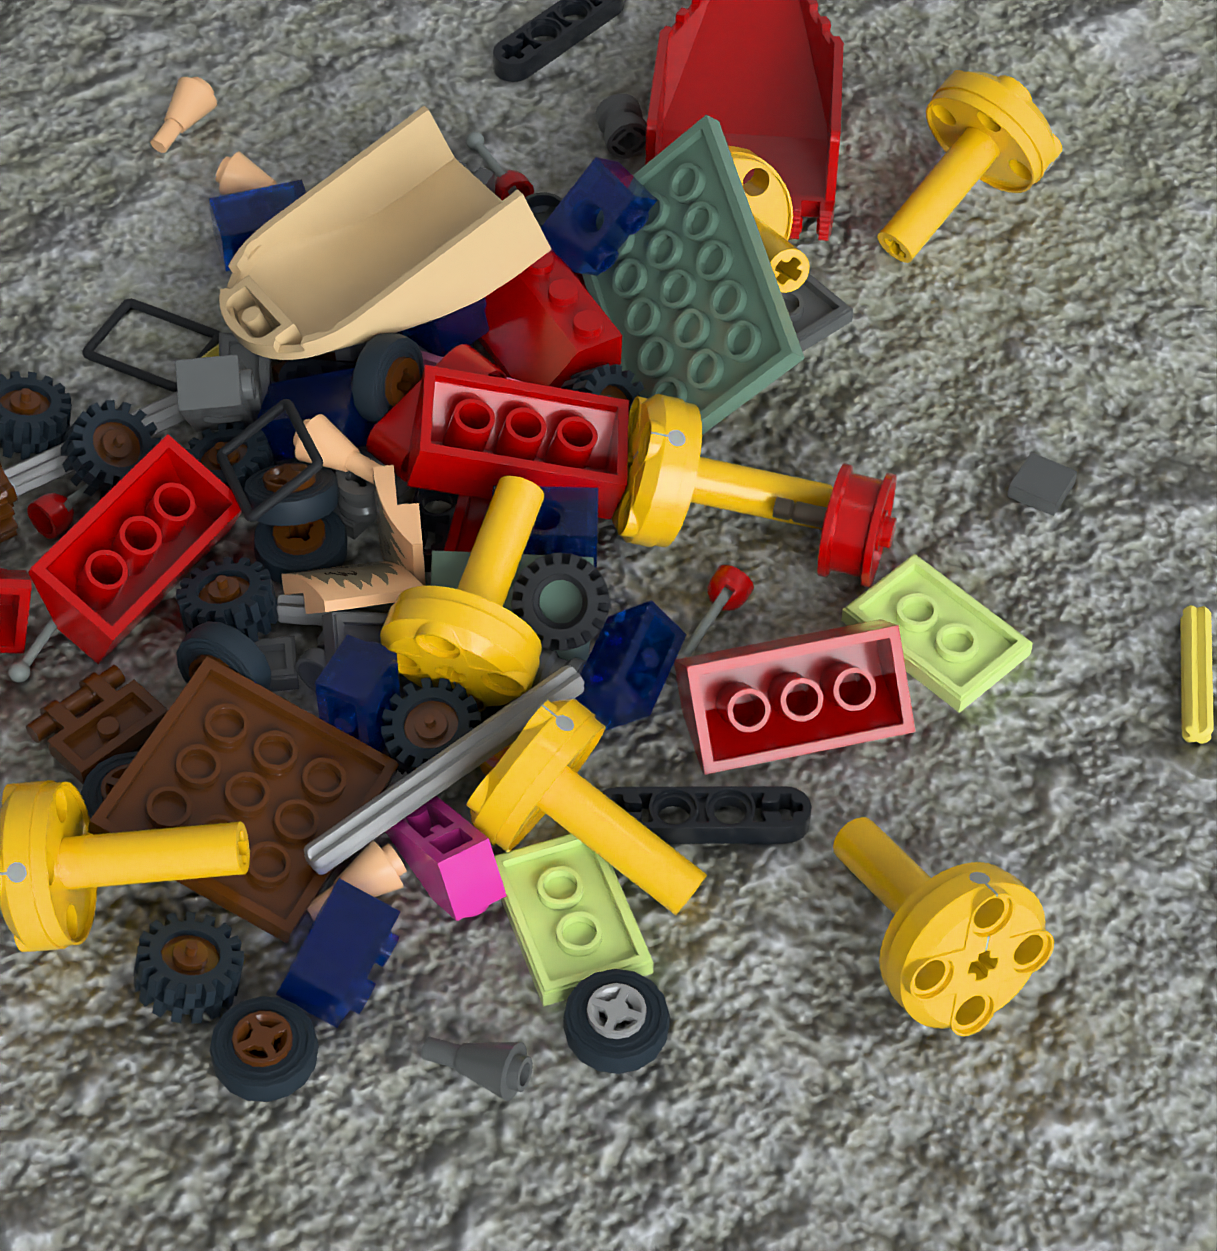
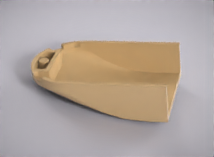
[219,106,552,360]

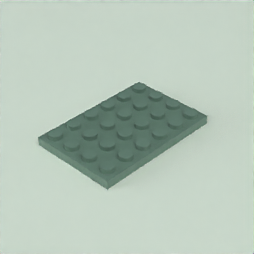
[568,115,805,435]

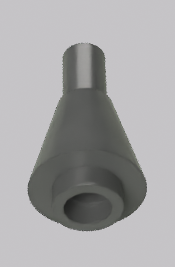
[422,1037,533,1101]

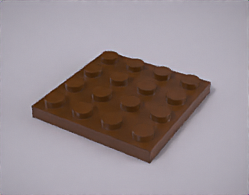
[88,656,399,944]

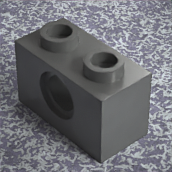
[175,354,263,432]

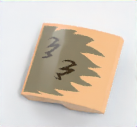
[373,465,426,586]
[281,561,423,614]

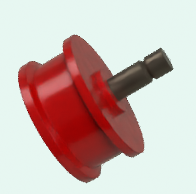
[773,463,897,588]

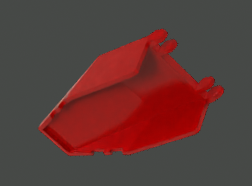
[645,0,844,241]

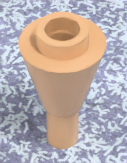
[150,77,217,153]
[215,151,301,208]
[293,414,382,485]
[307,840,407,924]

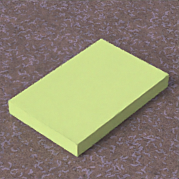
[841,554,1033,713]
[494,833,654,1007]

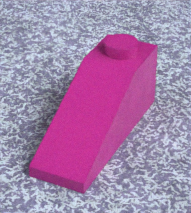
[385,796,507,921]

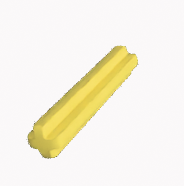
[1180,605,1214,744]

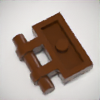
[26,665,168,784]

